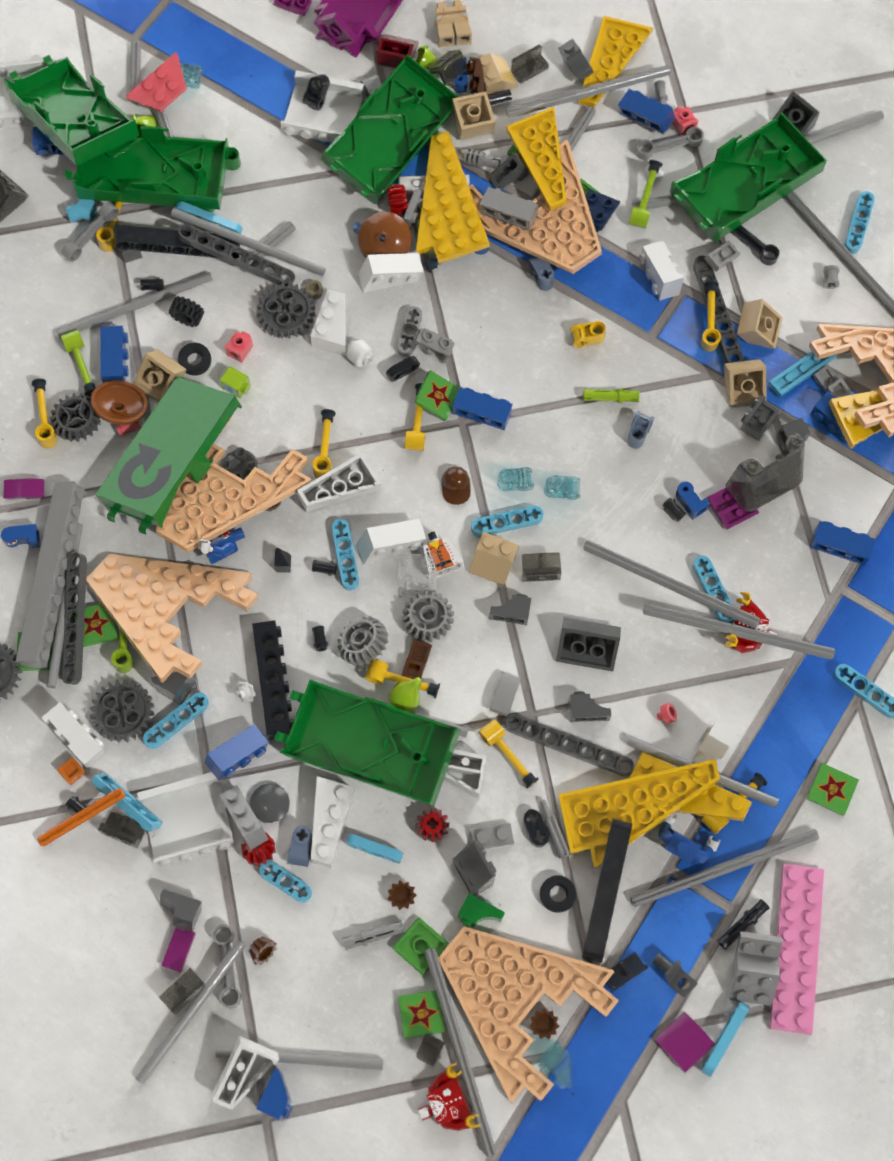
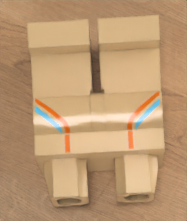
[435,0,472,47]

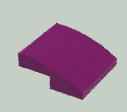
[706,481,759,530]
[654,1012,715,1073]

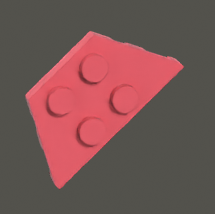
[125,52,187,112]

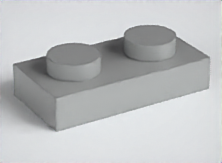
[403,189,423,229]
[704,241,740,272]
[471,823,514,849]

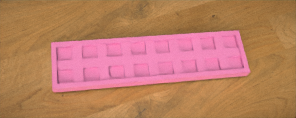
[769,864,824,1035]

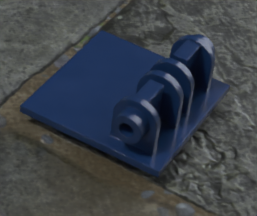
[585,189,620,232]

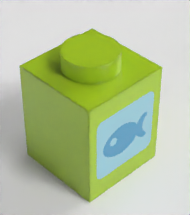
[220,366,250,398]

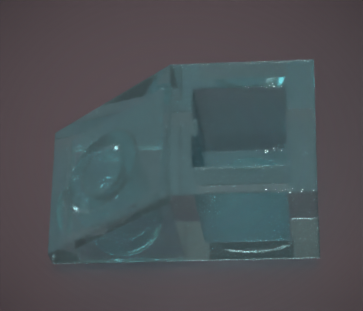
[538,1040,572,1090]

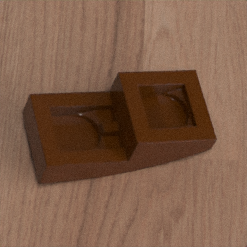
[401,639,432,679]

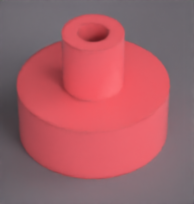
[657,703,677,724]

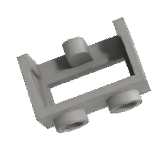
[411,328,455,363]

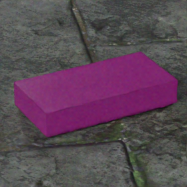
[161,928,196,973]

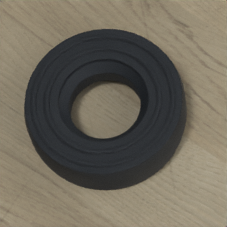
[178,343,212,376]
[540,875,576,913]

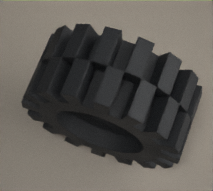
[168,296,205,327]

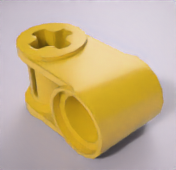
[570,321,606,348]

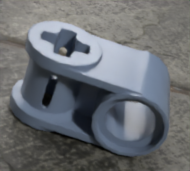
[528,257,554,291]
[627,411,655,449]
[287,826,312,867]

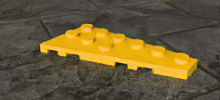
[578,16,653,108]
[506,107,567,211]
[829,390,884,449]
[629,752,752,821]

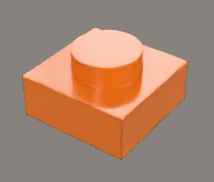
[57,756,86,786]

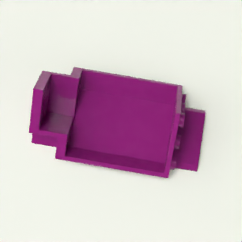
[313,0,403,58]

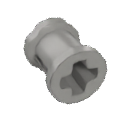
[823,265,840,289]

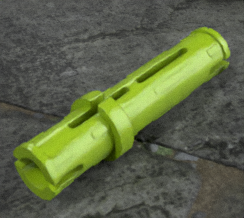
[583,388,640,403]

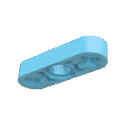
[345,834,404,863]
[259,861,312,903]

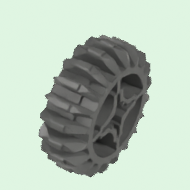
[50,393,101,442]

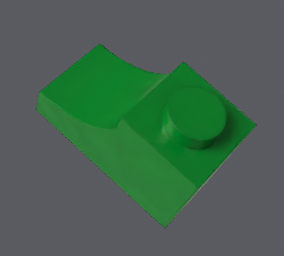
[457,893,505,928]

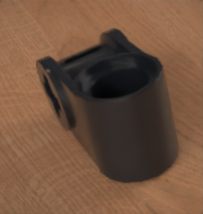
[302,74,330,111]

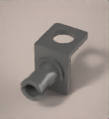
[652,953,698,998]

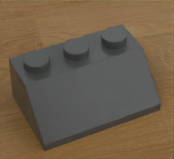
[556,617,621,672]

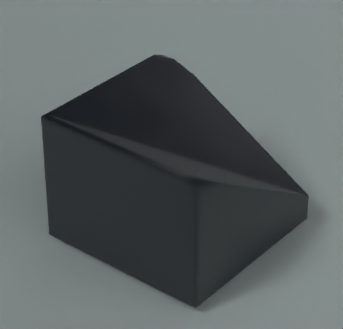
[274,548,291,573]

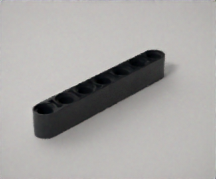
[115,225,240,259]
[582,819,633,963]

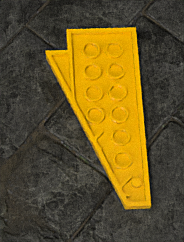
[416,131,490,264]
[558,759,720,868]

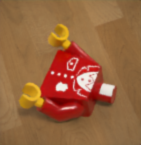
[724,592,777,654]
[418,1063,481,1131]

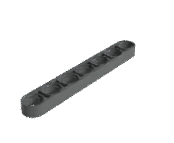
[177,224,295,287]
[693,255,743,363]
[62,552,87,685]
[505,714,634,776]

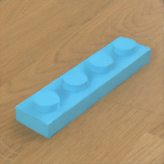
[768,352,837,397]
[91,773,163,832]

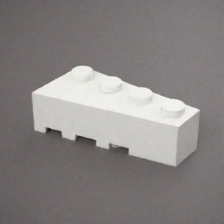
[297,453,382,512]
[311,776,356,869]

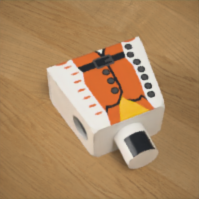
[423,532,463,580]

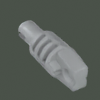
[455,147,501,168]

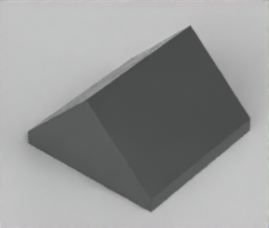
[772,91,820,136]
[151,672,196,705]

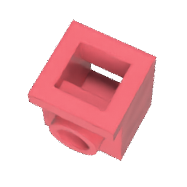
[672,106,698,135]
[225,331,253,363]

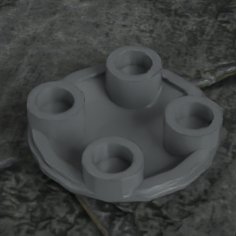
[220,448,258,480]
[250,783,290,823]

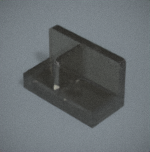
[511,44,549,84]
[427,49,467,85]
[521,552,562,582]
[98,812,146,849]
[606,952,649,993]
[159,968,205,1015]
[416,1033,445,1068]

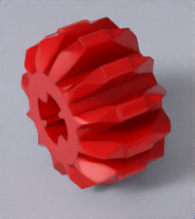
[387,184,408,215]
[415,808,450,843]
[241,832,276,866]

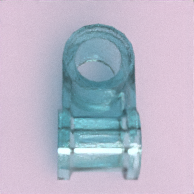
[180,63,204,89]
[497,467,534,491]
[544,475,580,500]

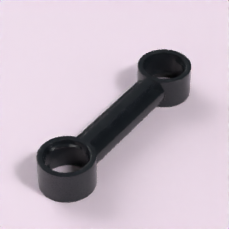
[731,225,780,265]

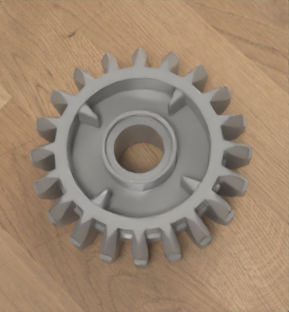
[402,590,454,642]
[337,616,389,667]

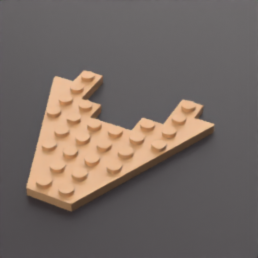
[469,140,602,274]
[809,324,894,437]
[156,418,312,552]
[86,554,258,683]
[438,926,619,1103]

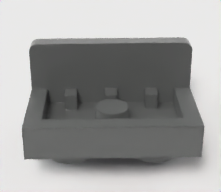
[740,395,780,441]

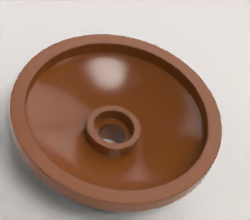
[358,212,412,258]
[91,380,148,425]

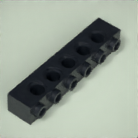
[252,620,294,741]

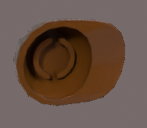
[441,466,471,505]

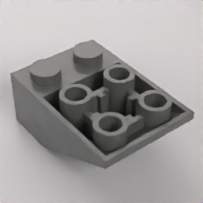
[452,840,497,896]

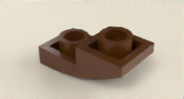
[466,57,484,94]

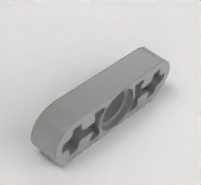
[397,306,422,357]

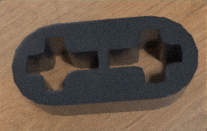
[386,355,420,382]
[523,809,549,848]

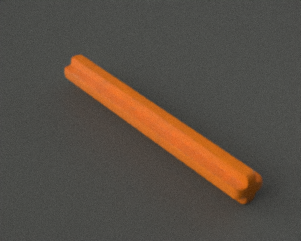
[37,788,126,846]

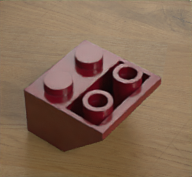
[376,34,419,68]

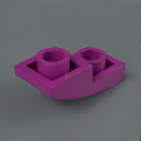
[273,0,312,15]
[3,478,45,500]

